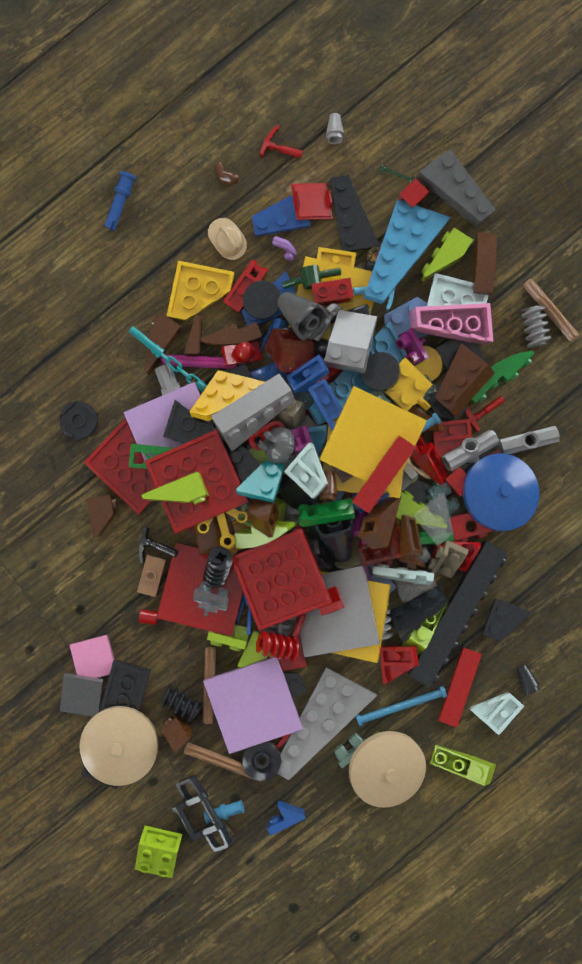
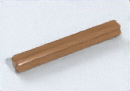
[523,279,579,341]
[203,647,216,724]
[184,743,252,779]

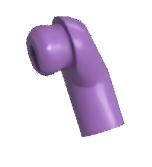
[272,236,297,261]

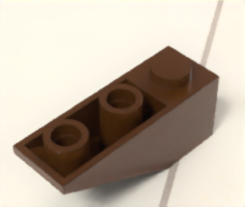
[358,496,401,549]

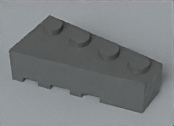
[417,150,496,228]

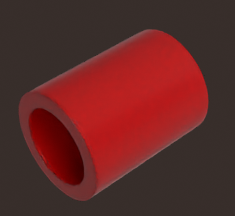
[139,609,158,625]

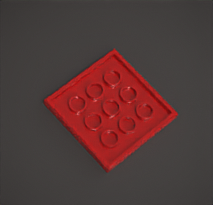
[83,418,156,515]
[144,429,249,534]
[232,528,332,631]
[157,543,243,636]

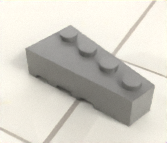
[211,374,295,451]

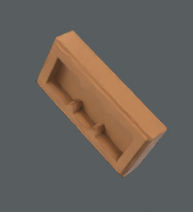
[137,555,166,597]

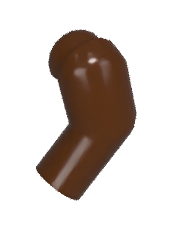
[214,162,239,185]

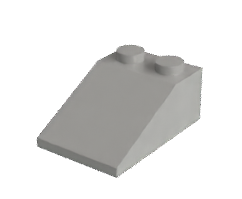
[324,310,377,374]

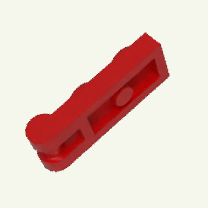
[223,260,269,313]

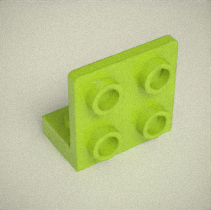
[135,826,182,878]

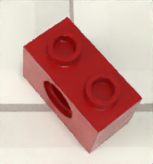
[447,512,493,542]

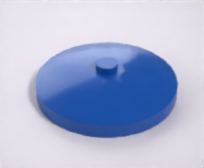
[463,454,539,531]

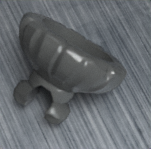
[258,427,294,464]

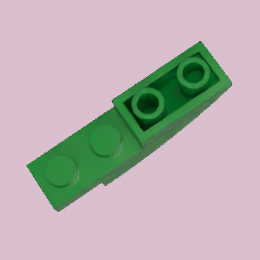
[469,351,534,405]

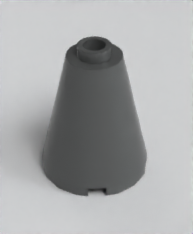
[277,292,329,341]

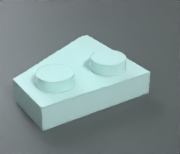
[284,443,328,499]
[470,692,524,735]

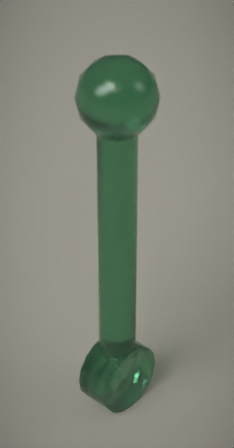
[380,165,417,183]

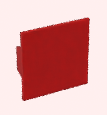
[291,183,333,220]

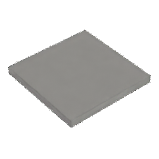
[297,566,380,657]

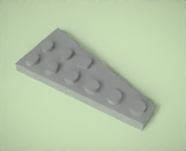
[277,667,377,780]

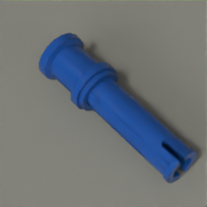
[104,171,137,231]

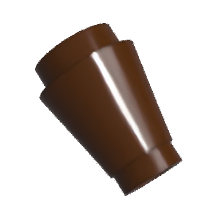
[319,471,338,501]

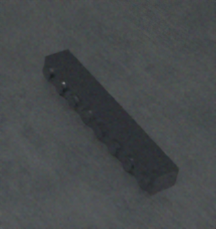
[407,540,507,687]

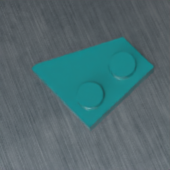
[236,461,285,503]

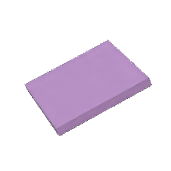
[123,382,214,461]
[203,656,303,754]

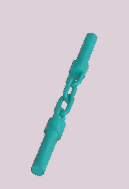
[128,326,207,393]

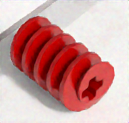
[256,631,299,662]

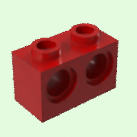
[312,278,354,307]

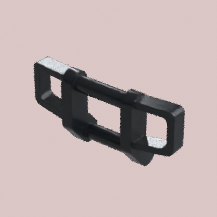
[171,775,232,852]

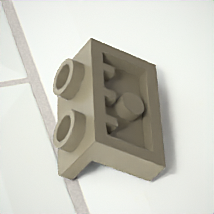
[428,540,468,578]

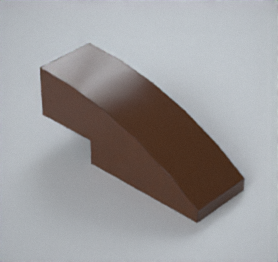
[472,232,497,295]
[201,323,263,348]

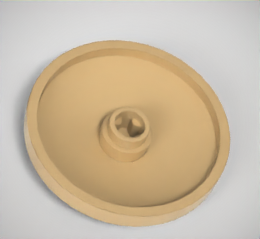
[80,706,159,786]
[349,731,426,807]

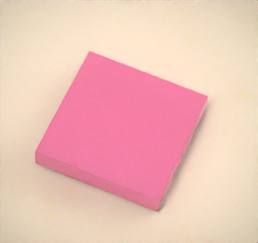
[70,634,114,678]

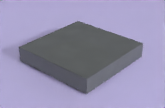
[60,673,104,717]

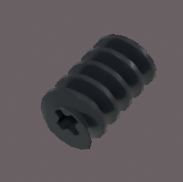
[203,547,233,588]
[160,683,203,723]

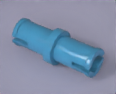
[204,800,245,824]

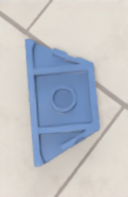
[384,297,429,340]

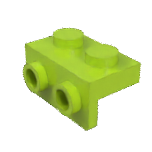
[207,624,249,651]

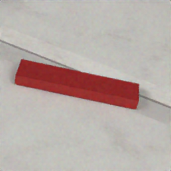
[352,435,416,513]
[438,647,482,727]

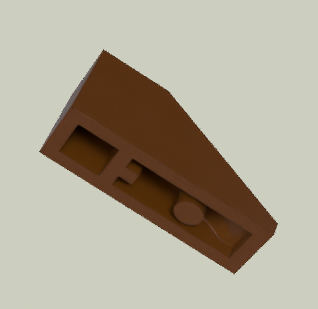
[144,313,182,376]

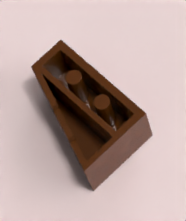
[435,343,495,417]

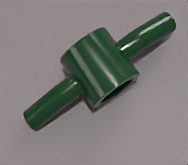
[282,265,341,290]

